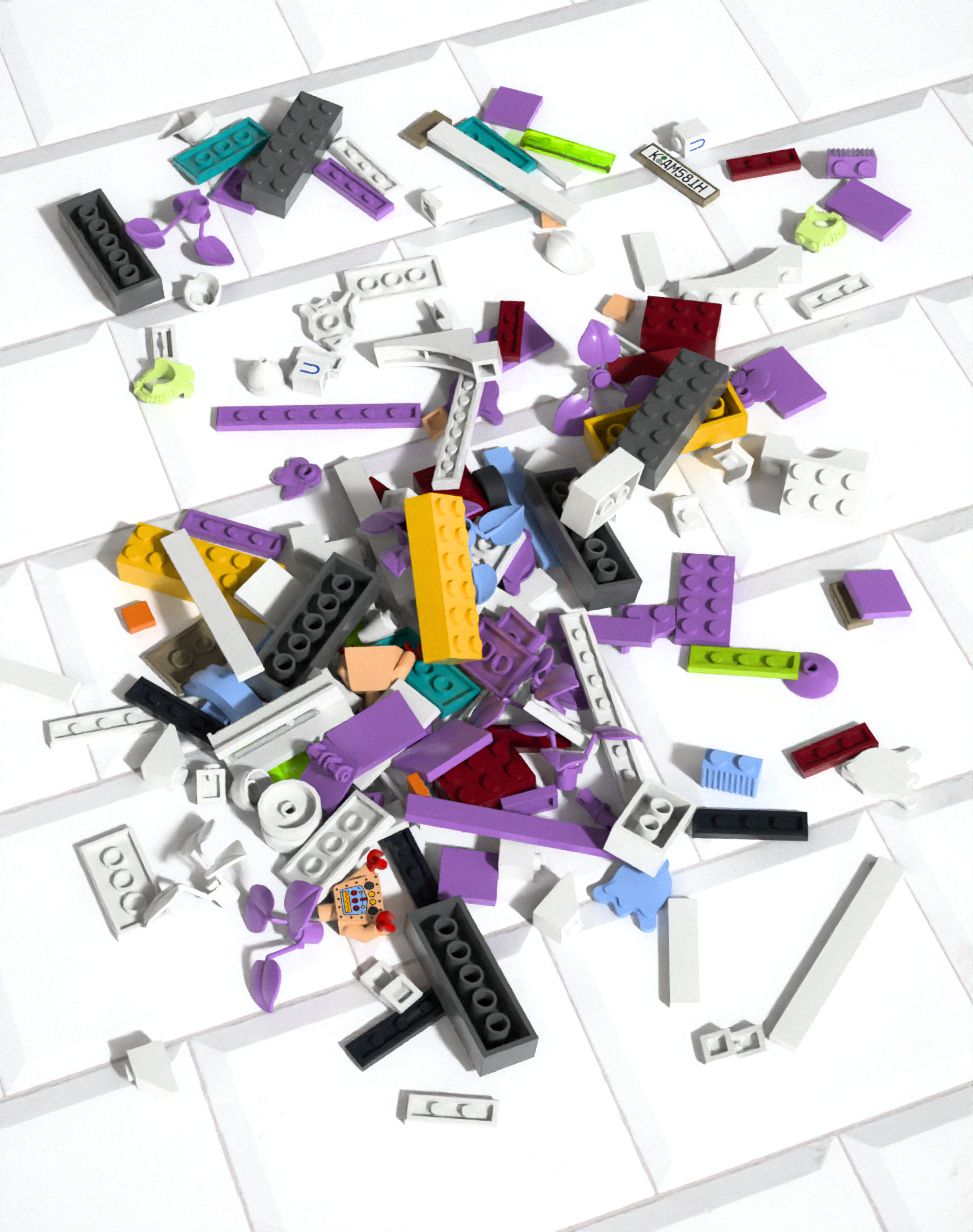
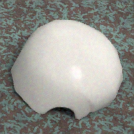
[183,272,222,311]

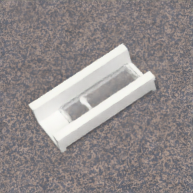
[207,667,355,779]

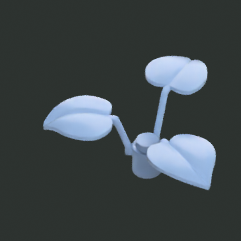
[402,505,524,605]

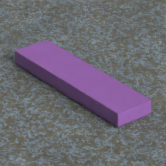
[313,158,395,222]
[179,509,287,561]
[544,613,656,648]

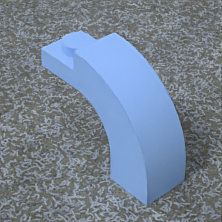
[183,664,264,723]

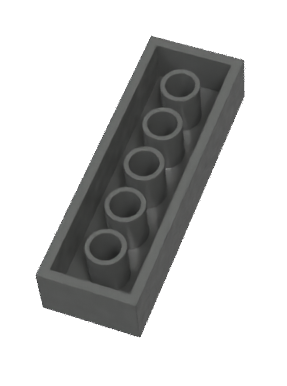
[241,91,344,219]
[56,188,165,316]
[608,348,729,491]
[522,467,643,612]
[245,552,381,702]
[403,895,539,1077]

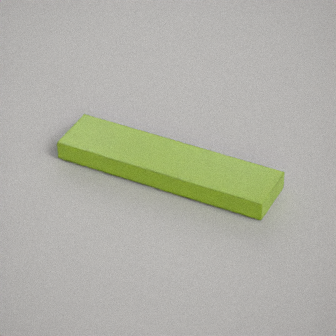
[687,645,801,680]

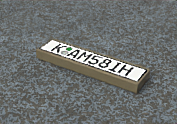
[636,142,720,208]

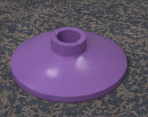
[784,652,839,699]

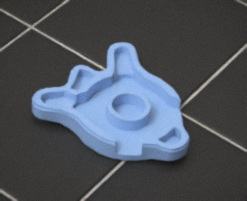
[593,859,672,933]

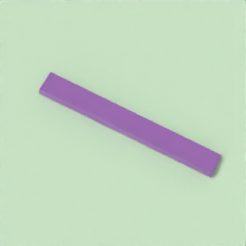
[216,403,421,432]
[404,793,623,861]

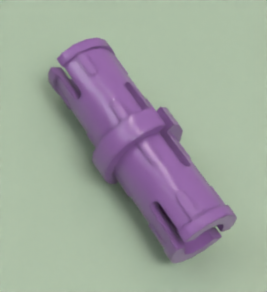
[575,788,618,830]

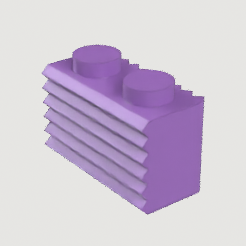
[826,147,877,178]

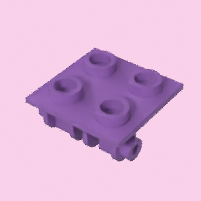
[299,737,362,815]

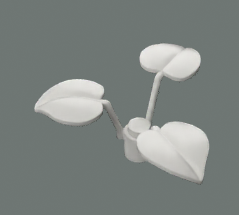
[144,818,248,931]

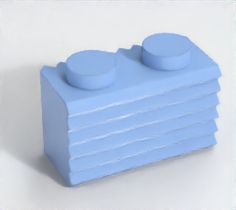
[700,747,763,798]

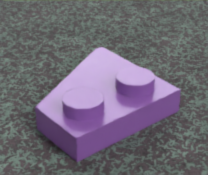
[621,605,676,654]

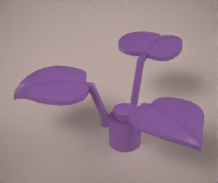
[125,189,235,266]
[553,319,658,437]
[361,499,483,578]
[468,644,579,730]
[510,721,643,791]
[245,880,324,1013]

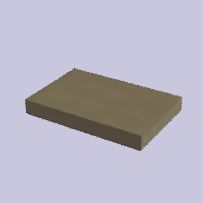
[144,618,227,696]

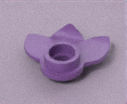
[730,369,777,409]
[272,457,322,500]

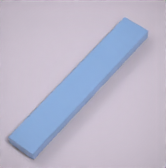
[482,446,561,570]

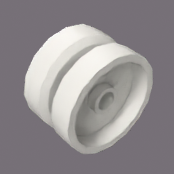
[258,779,323,854]

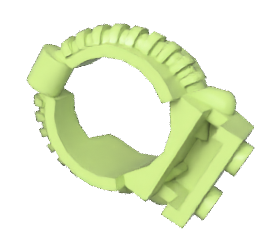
[794,205,847,253]
[134,357,195,405]

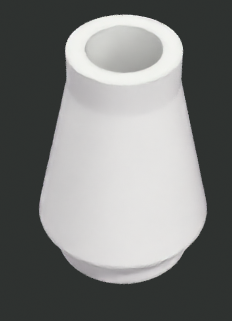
[358,610,400,646]

